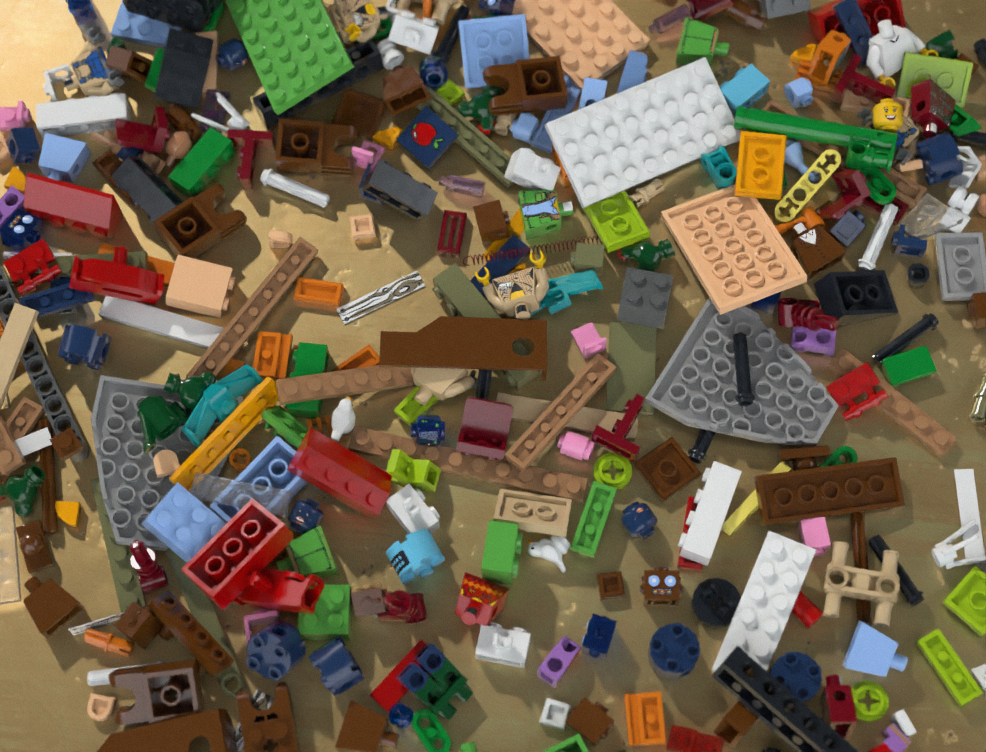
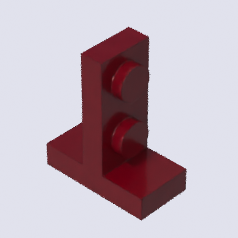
[831,54,896,105]
[227,129,276,189]
[592,394,645,462]

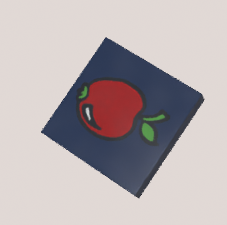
[397,106,459,169]

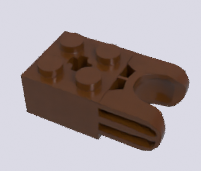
[482,56,568,116]
[275,118,358,176]
[154,184,247,259]
[108,659,205,725]
[236,682,301,752]

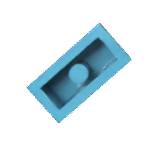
[720,64,770,117]

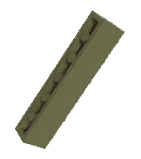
[433,263,540,391]

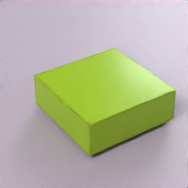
[435,79,465,107]

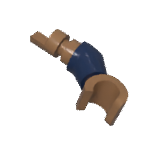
[89,129,166,175]

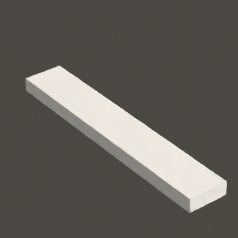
[98,296,224,349]

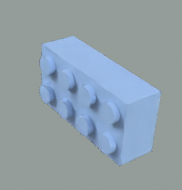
[210,436,308,523]
[141,483,227,563]

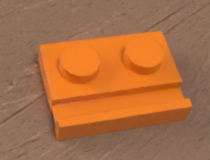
[253,331,293,380]
[624,692,666,747]

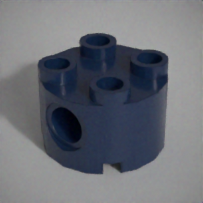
[915,132,963,186]
[58,324,112,371]
[247,620,306,681]
[648,623,700,679]
[309,636,365,696]
[769,651,822,705]

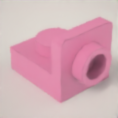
[0,100,31,131]

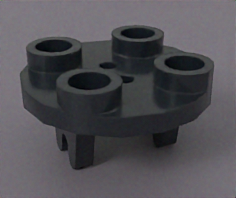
[691,578,741,629]

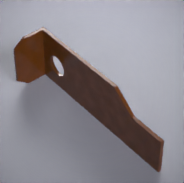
[379,316,547,380]
[97,708,238,752]

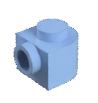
[784,77,814,109]
[511,112,539,144]

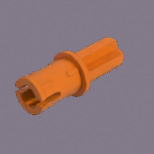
[84,628,135,658]

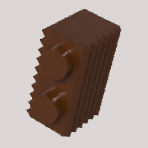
[106,45,153,82]

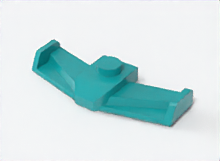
[513,269,603,319]
[182,364,263,448]

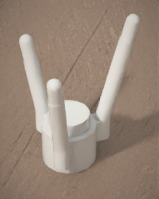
[191,92,250,134]
[931,520,986,570]

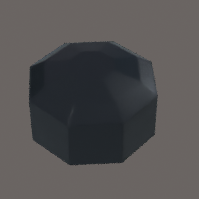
[905,263,930,287]

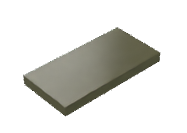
[606,322,657,415]

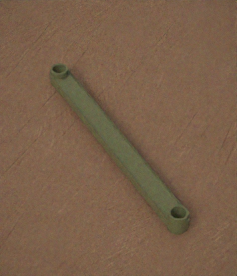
[166,548,244,698]

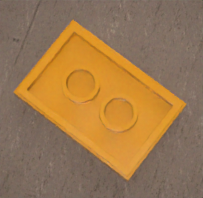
[734,131,787,200]

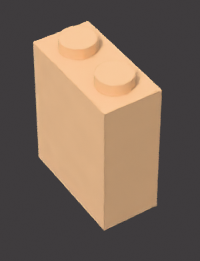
[166,255,236,318]

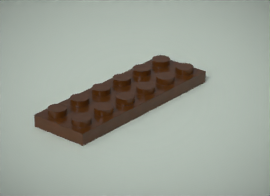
[754,457,905,526]

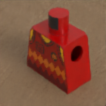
[454,572,509,626]

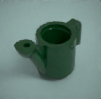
[137,395,189,454]

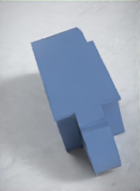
[617,50,648,93]

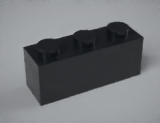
[111,155,183,223]
[360,160,438,221]

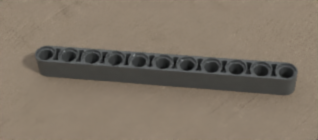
[0,261,89,462]

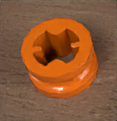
[229,448,252,472]

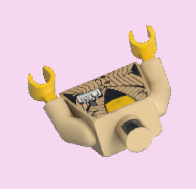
[331,0,388,44]
[475,251,549,319]

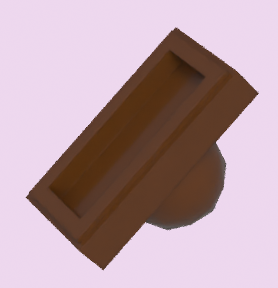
[777,445,830,471]
[16,520,54,574]

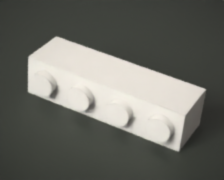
[36,93,131,139]
[678,461,742,566]

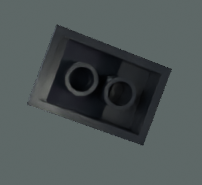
[154,28,214,110]
[814,270,898,326]

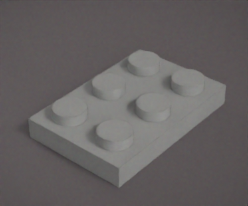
[934,232,986,301]

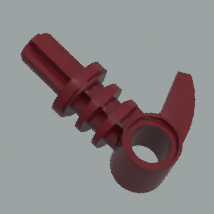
[778,298,840,331]
[129,540,169,594]
[377,590,427,624]

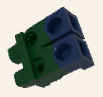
[395,643,473,720]

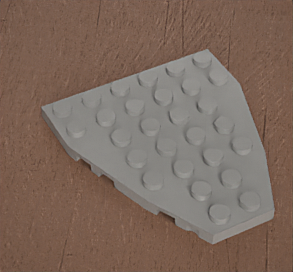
[645,297,839,447]
[91,375,244,551]

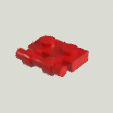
[3,239,62,296]
[826,362,889,421]

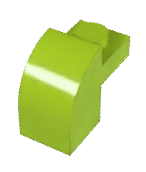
[386,449,441,492]

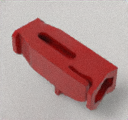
[69,246,164,305]
[232,569,325,614]

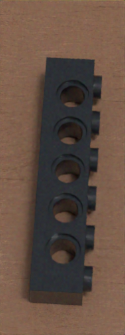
[252,38,384,129]
[711,645,858,752]

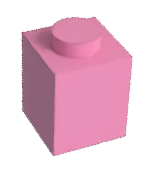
[797,517,831,557]

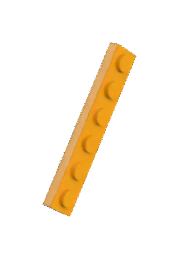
[169,377,279,493]

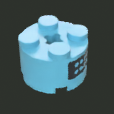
[386,529,445,585]

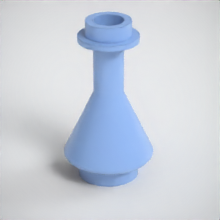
[784,140,820,184]

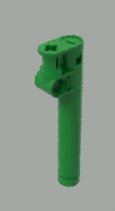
[734,106,898,173]

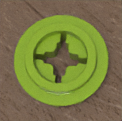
[593,453,632,489]
[851,681,889,722]

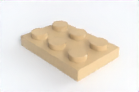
[493,489,572,537]

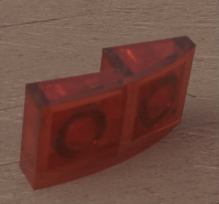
[666,724,725,752]

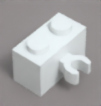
[388,10,440,55]
[504,148,561,191]
[386,484,440,534]
[475,622,531,668]

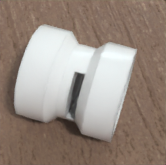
[376,39,404,70]
[947,185,980,216]

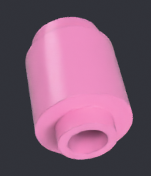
[557,430,595,461]

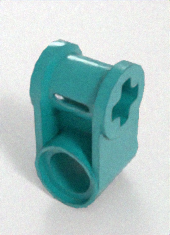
[700,146,737,190]

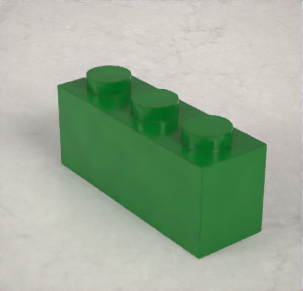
[168,127,235,198]
[285,342,330,419]

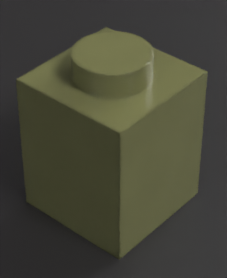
[570,243,604,275]

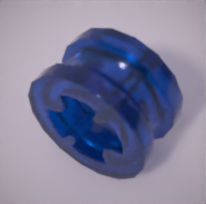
[389,703,414,729]

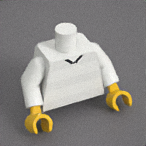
[866,20,939,88]

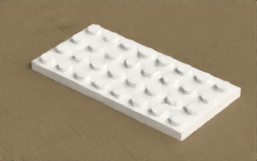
[544,57,740,209]

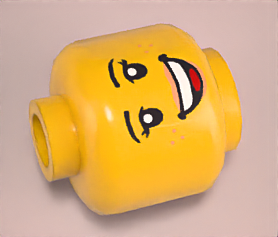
[873,98,903,133]

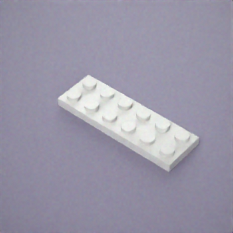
[712,531,816,671]

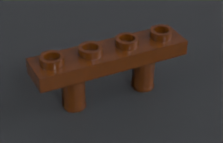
[148,591,234,676]

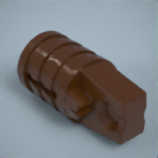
[725,0,767,30]
[165,104,203,142]

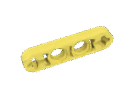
[773,149,841,223]
[721,461,792,537]

